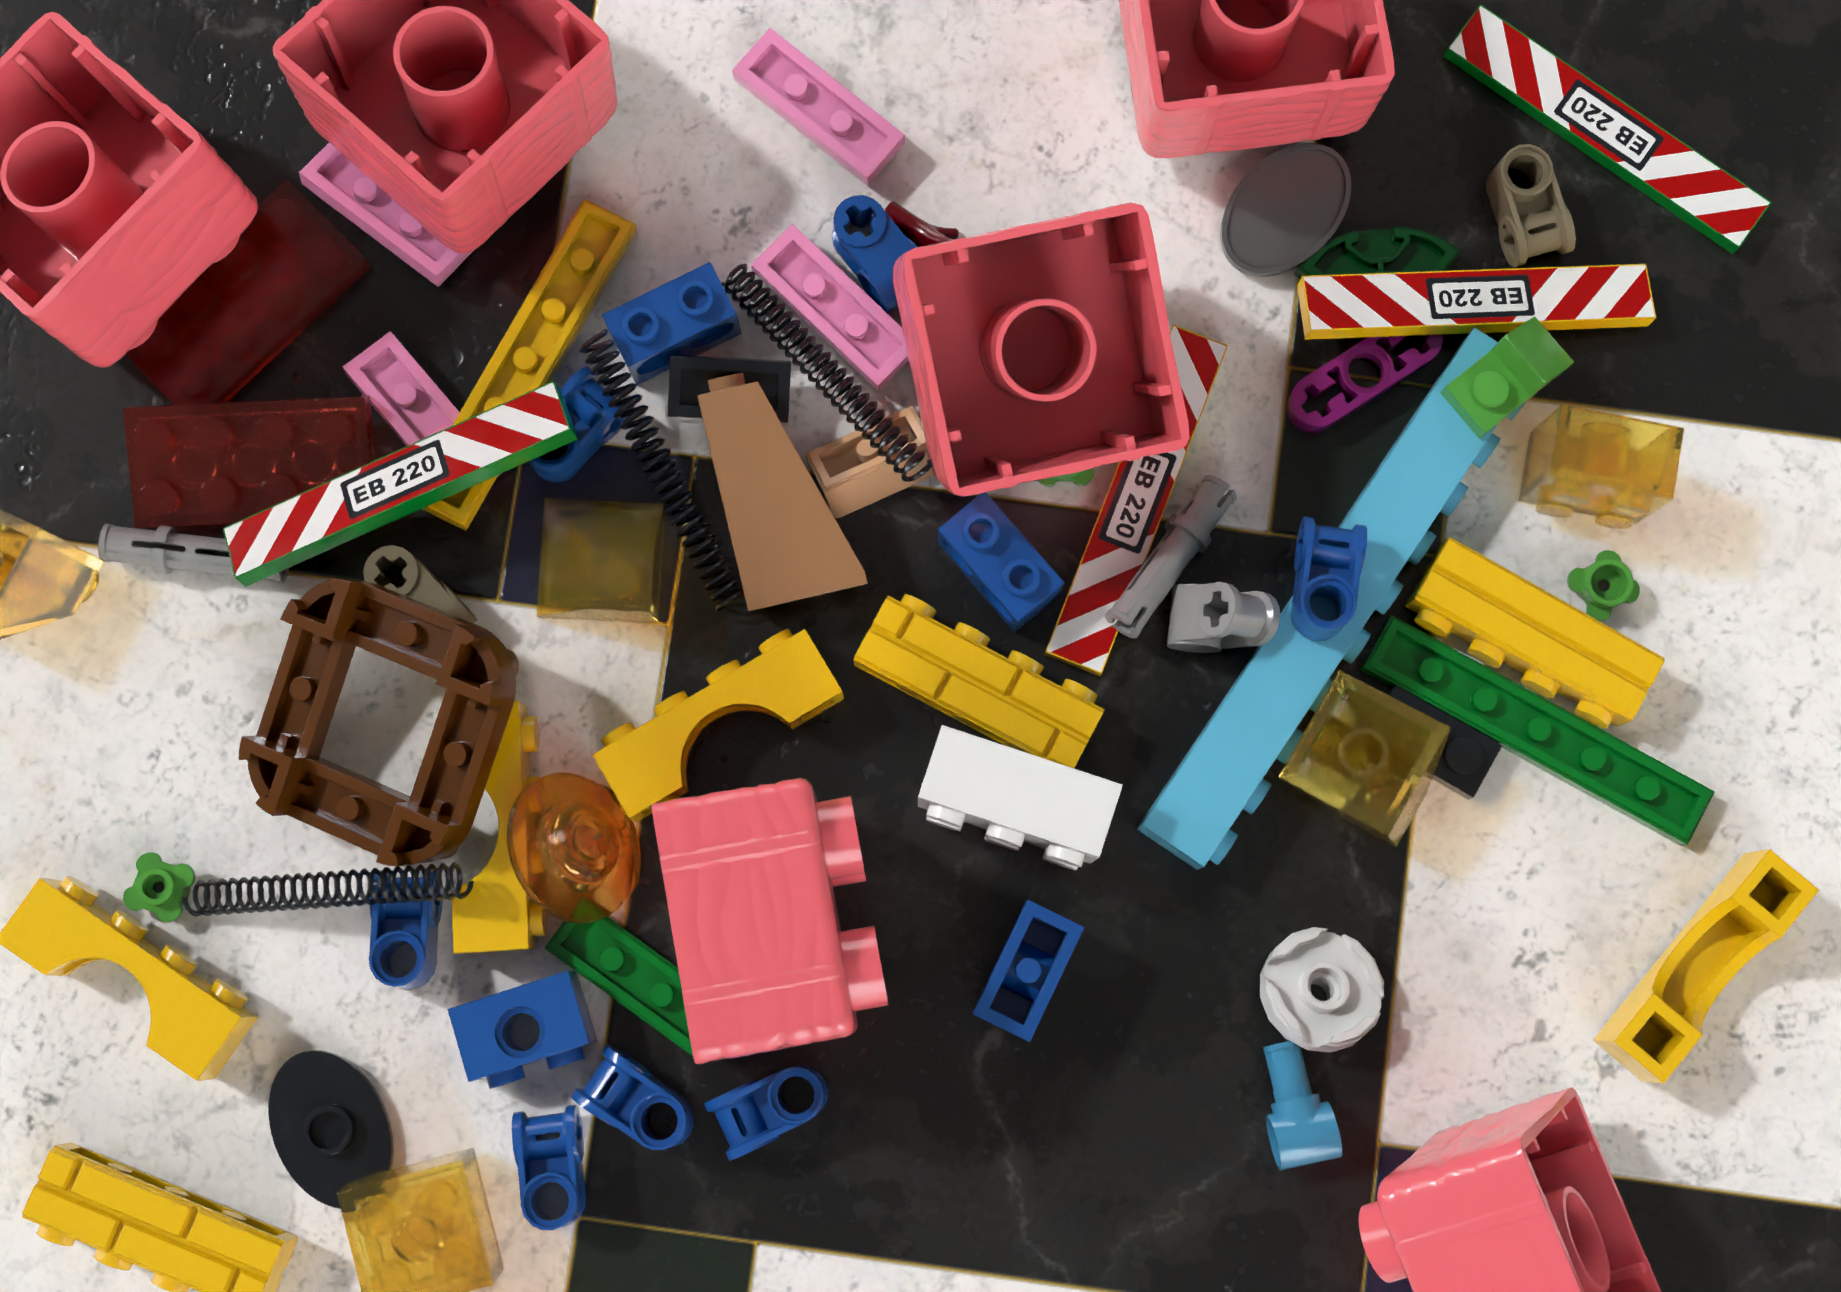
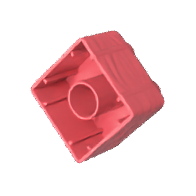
[273,0,618,254]
[1118,0,1395,158]
[0,12,258,368]
[893,202,1190,497]
[652,778,889,1064]
[1359,1087,1661,1292]

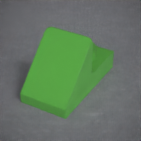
[1440,316,1574,439]

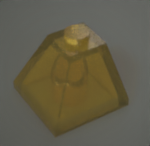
[537,498,665,623]
[0,509,104,640]
[1279,670,1451,847]

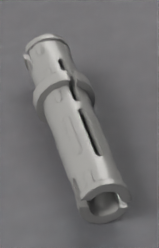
[1105,475,1237,638]
[98,524,289,583]

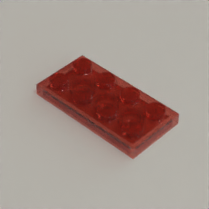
[126,179,372,428]
[123,395,375,528]

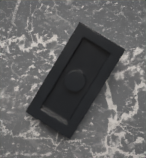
[668,355,791,423]
[1362,685,1503,800]

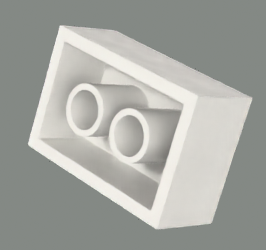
[918,725,1123,870]

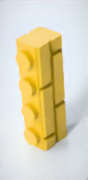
[1405,537,1665,729]
[853,594,1105,768]
[22,1142,298,1292]

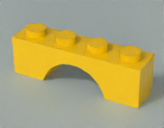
[592,629,844,823]
[451,701,547,955]
[1593,849,1819,1084]
[0,876,258,1081]

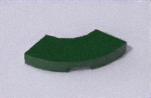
[1294,226,1462,279]

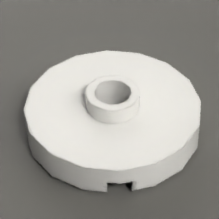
[1260,927,1384,1053]

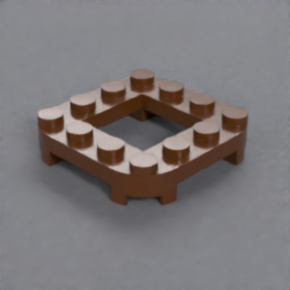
[238,578,519,866]

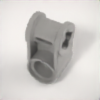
[1167,582,1280,653]

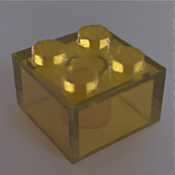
[1519,404,1684,529]
[337,1147,504,1292]

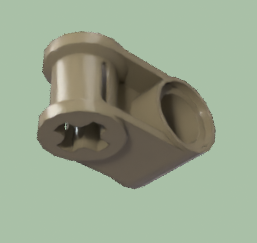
[1485,144,1576,268]
[363,545,478,623]

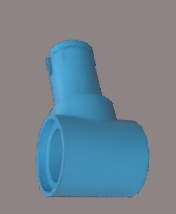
[1263,1041,1342,1171]

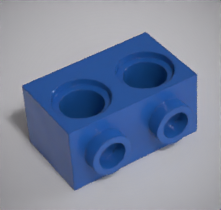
[602,262,742,385]
[937,492,1064,633]

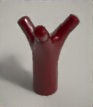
[885,201,959,247]

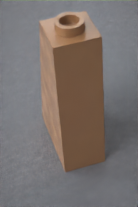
[697,372,868,611]

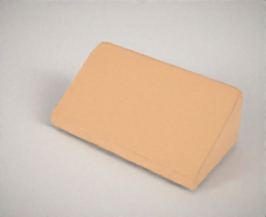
[804,406,935,518]

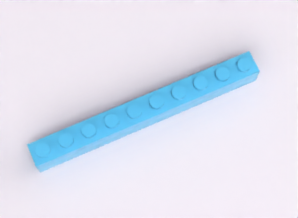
[1137,327,1526,870]

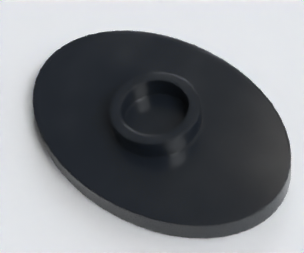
[268,1050,394,1209]

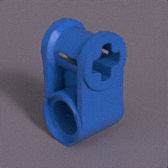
[832,195,917,314]
[529,366,634,483]
[1291,517,1367,641]
[369,870,443,990]
[571,1044,694,1150]
[704,1064,829,1161]
[512,1105,586,1231]

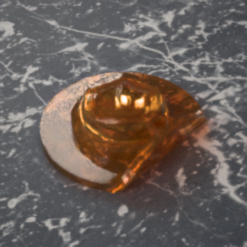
[507,772,641,924]

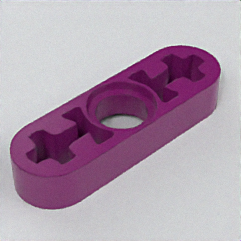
[1286,334,1443,434]

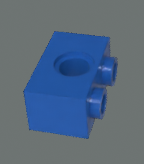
[971,900,1084,1042]
[447,971,598,1089]

